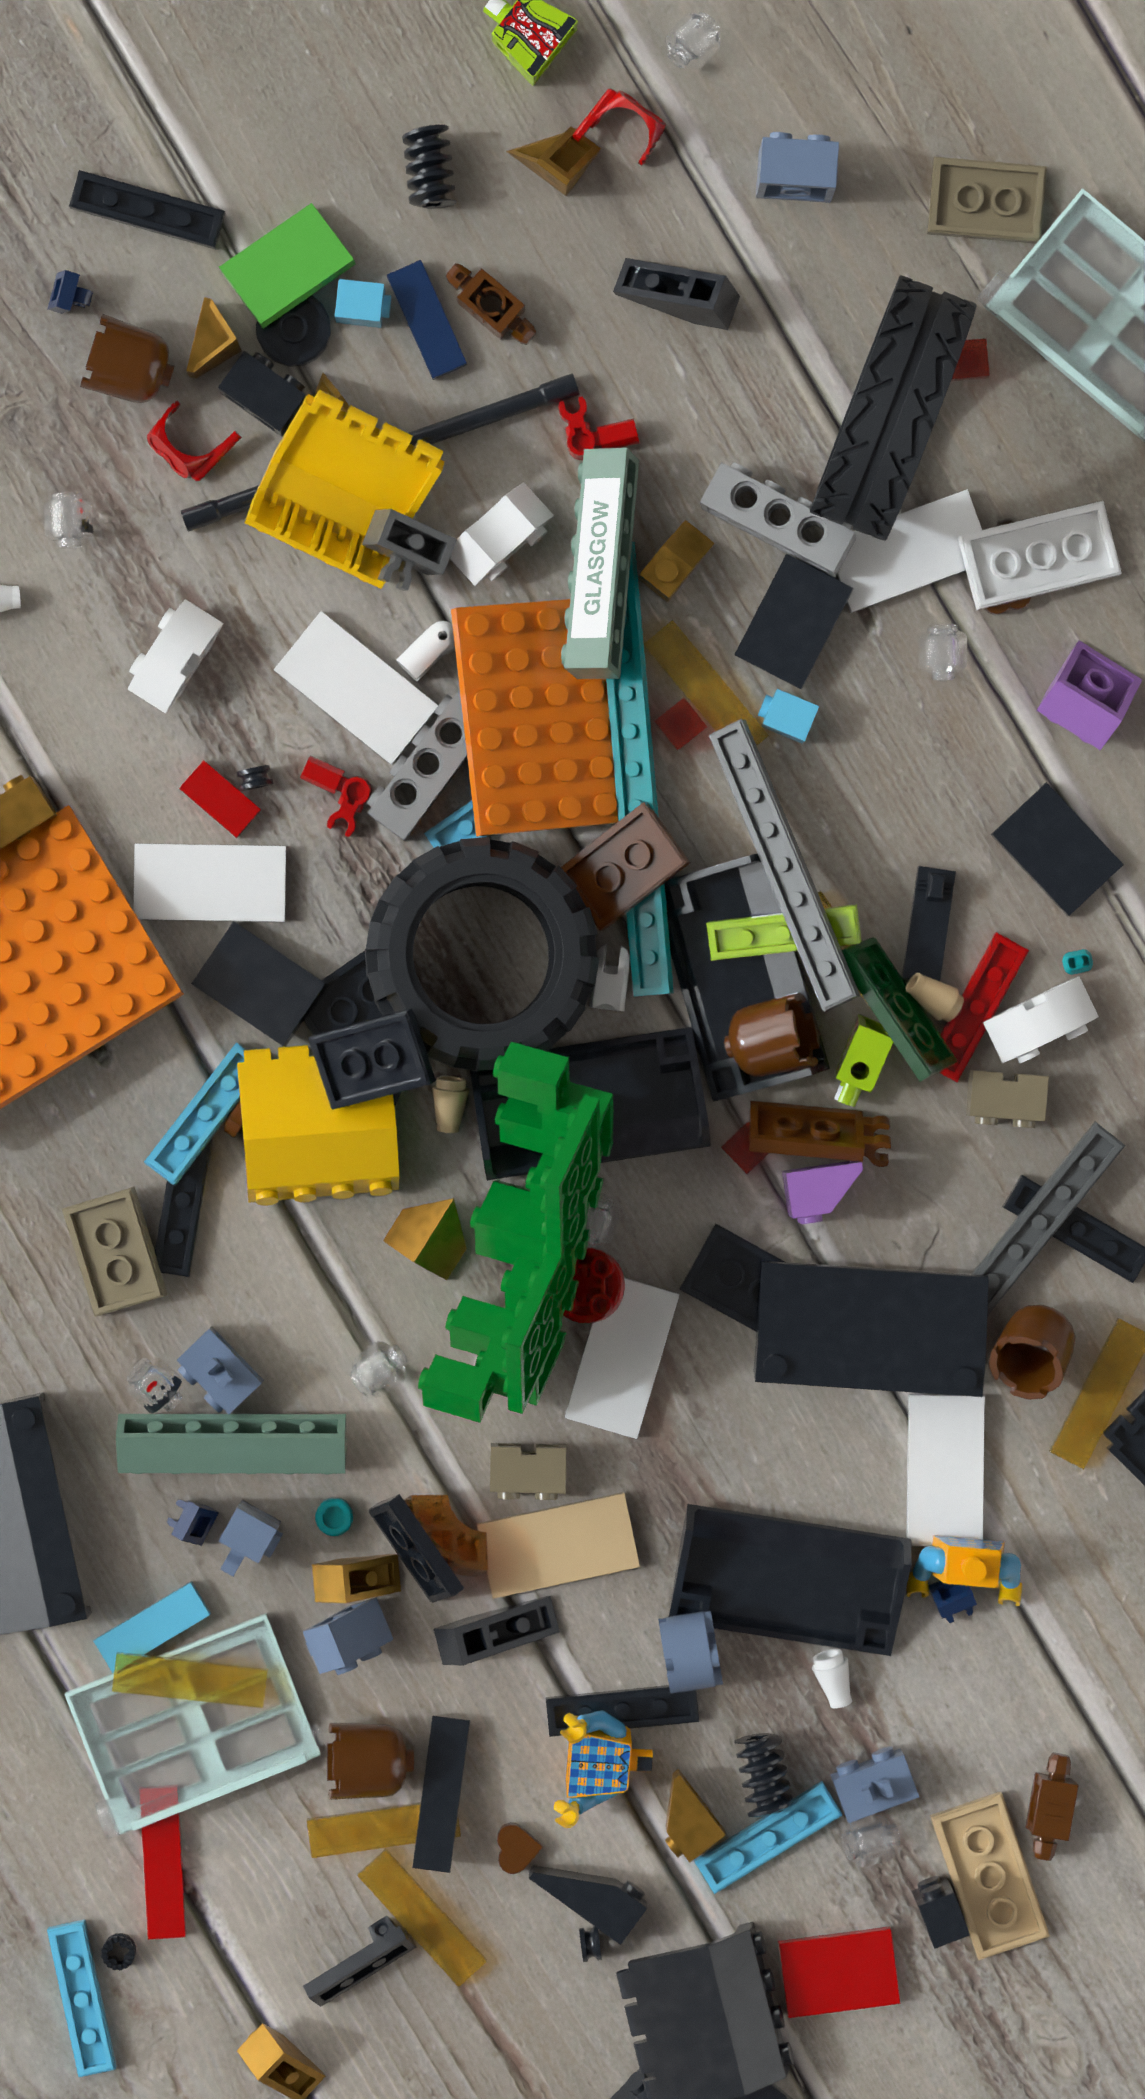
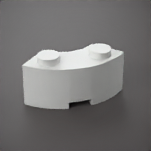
[450,482,554,586]
[128,599,223,714]
[983,976,1099,1063]

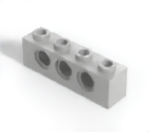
[700,462,856,578]
[367,691,467,842]

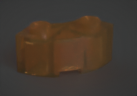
[404,1495,488,1577]

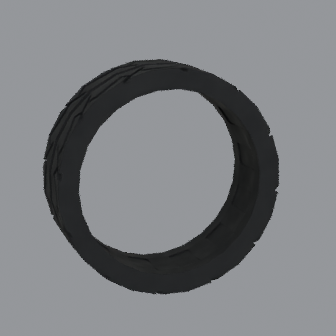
[810,275,977,541]

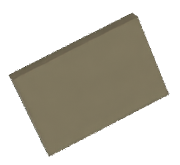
[927,157,1047,244]
[62,1186,168,1317]

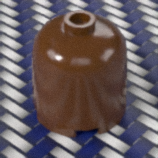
[80,314,175,403]
[724,992,820,1076]
[989,1305,1076,1400]
[327,1723,414,1800]

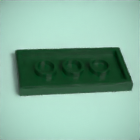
[842,937,957,1082]

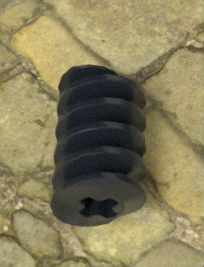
[402,124,457,209]
[734,1733,793,1817]

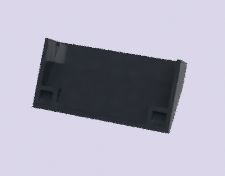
[664,853,830,1102]
[470,1027,711,1181]
[753,1261,989,1397]
[0,1392,92,1635]
[669,1504,911,1656]

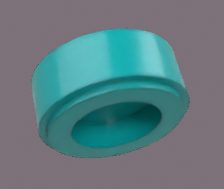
[315,1497,353,1536]

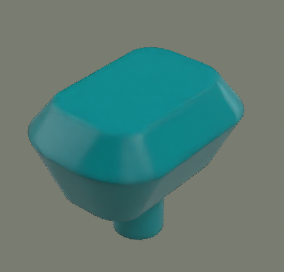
[1062,949,1093,975]

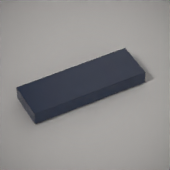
[386,260,467,380]

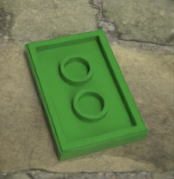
[219,203,356,328]

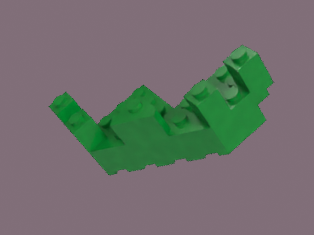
[418,1042,613,1423]

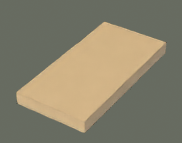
[477,1492,640,1599]
[930,1791,1050,1960]

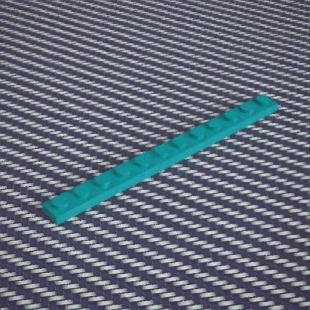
[606,541,674,997]

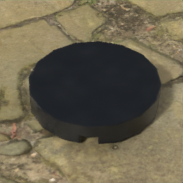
[256,295,331,367]

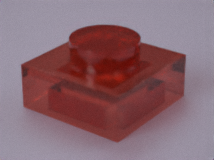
[951,338,990,381]
[654,698,707,751]
[721,1121,769,1174]

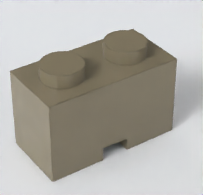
[966,1070,1049,1128]
[490,1443,567,1500]

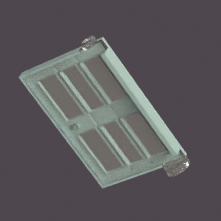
[976,188,1145,442]
[64,1613,325,1839]

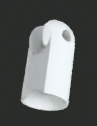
[396,621,455,682]
[589,944,630,1011]

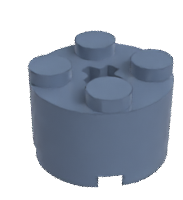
[658,1611,723,1694]

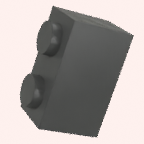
[362,509,457,591]

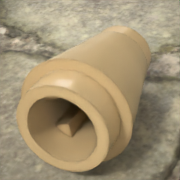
[906,973,964,1022]
[432,1076,470,1133]

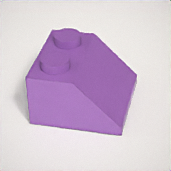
[1036,640,1142,750]
[782,1161,863,1224]

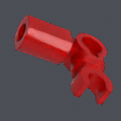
[558,396,639,461]
[300,755,372,837]

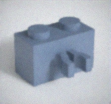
[177,1326,264,1414]
[219,1500,283,1577]
[303,1597,393,1675]
[830,1746,919,1823]

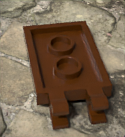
[749,1100,891,1167]

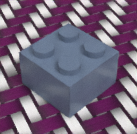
[756,132,839,203]

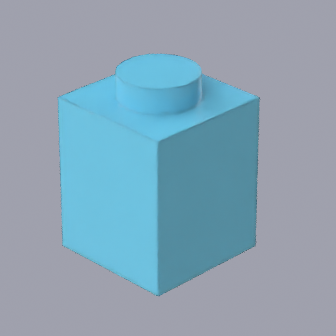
[335,279,391,328]
[758,689,819,744]

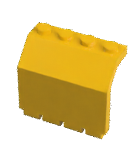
[245,389,445,589]
[237,1045,399,1206]

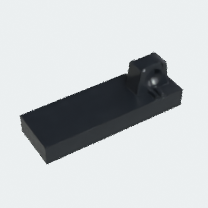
[902,866,956,981]
[303,1916,416,2007]

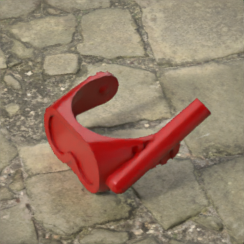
[572,89,667,166]
[147,400,242,481]

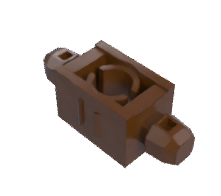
[446,263,536,345]
[1025,1752,1079,1861]

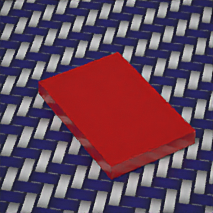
[778,1926,900,2018]

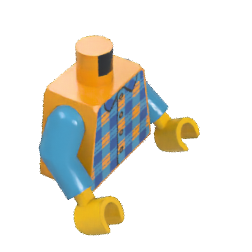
[906,1535,1022,1606]
[554,1710,653,1828]

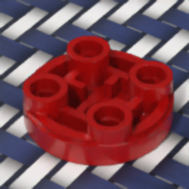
[563,1248,625,1323]

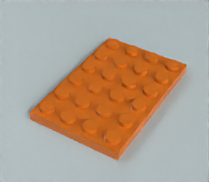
[451,599,618,837]

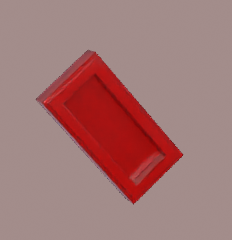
[179,760,261,838]

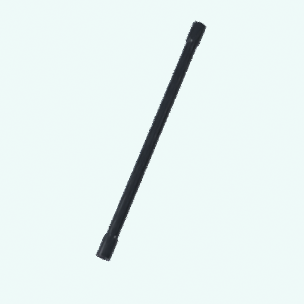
[180,373,580,532]

